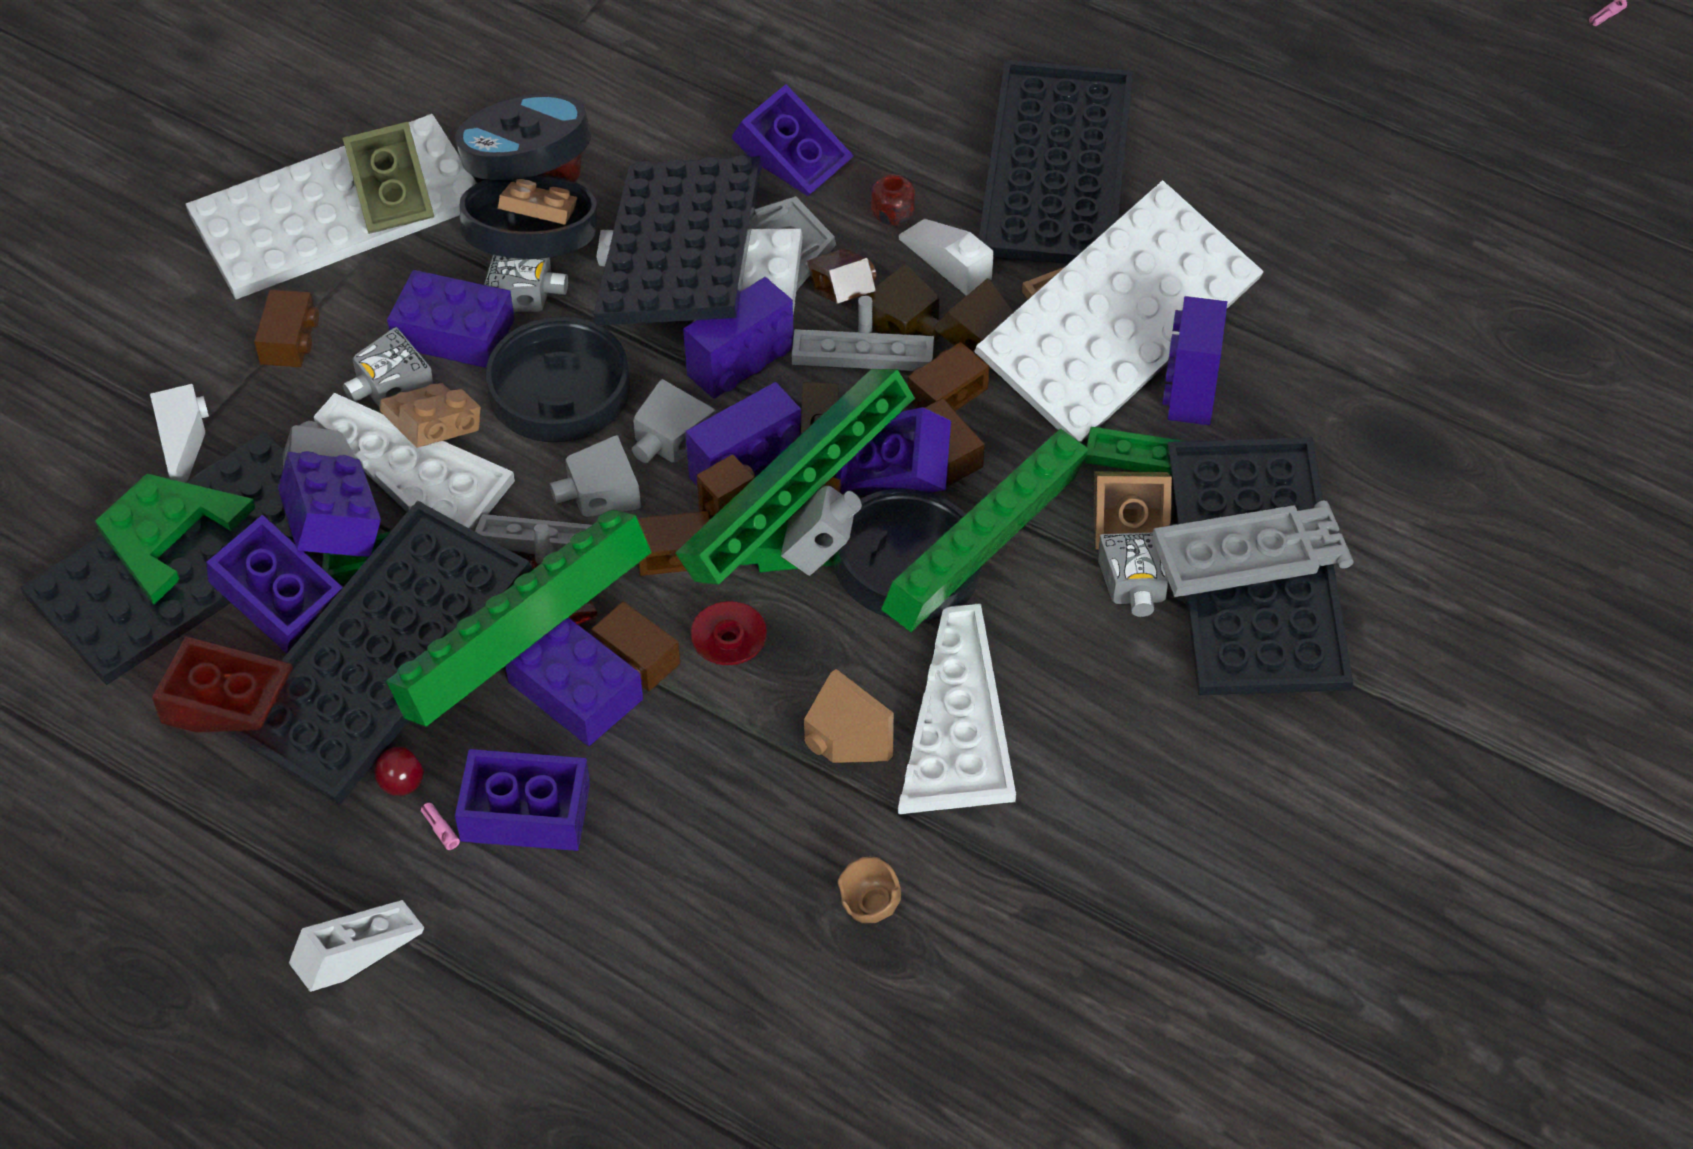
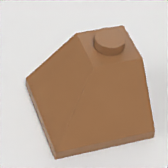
[804,669,894,763]

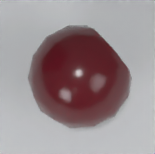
[374,747,424,796]

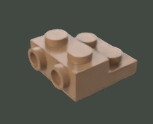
[380,383,481,448]

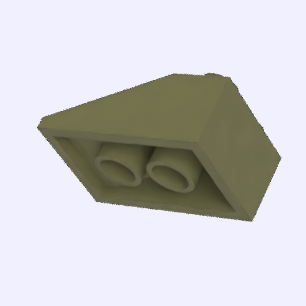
[343,122,434,234]

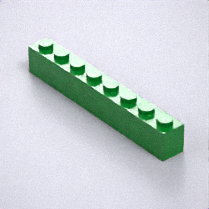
[675,369,915,585]
[881,428,1089,632]
[386,509,652,727]

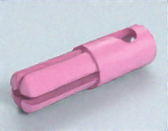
[1589,0,1627,26]
[421,802,460,850]

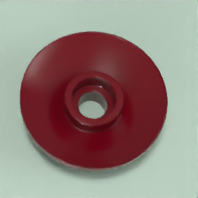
[691,601,767,665]

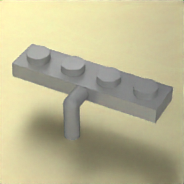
[792,296,934,371]
[475,514,592,565]

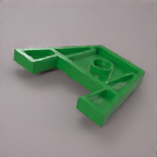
[95,474,256,605]

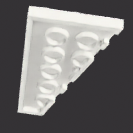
[314,393,515,531]
[898,604,1016,814]

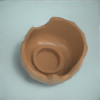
[838,857,901,923]

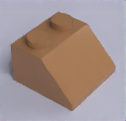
[1094,471,1172,549]

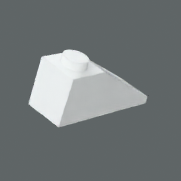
[899,219,993,296]
[150,384,209,482]
[289,900,424,992]

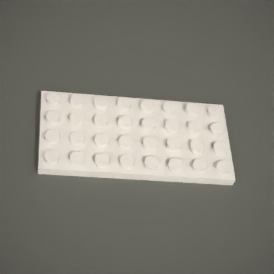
[186,114,477,299]
[974,180,1264,443]

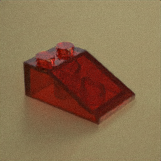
[152,637,293,733]

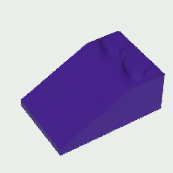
[731,84,854,196]
[836,407,951,495]

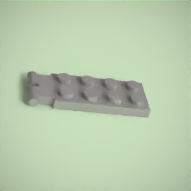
[1152,501,1354,597]

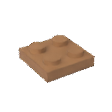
[498,179,577,224]

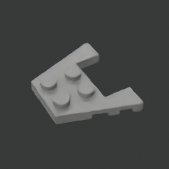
[752,196,836,291]

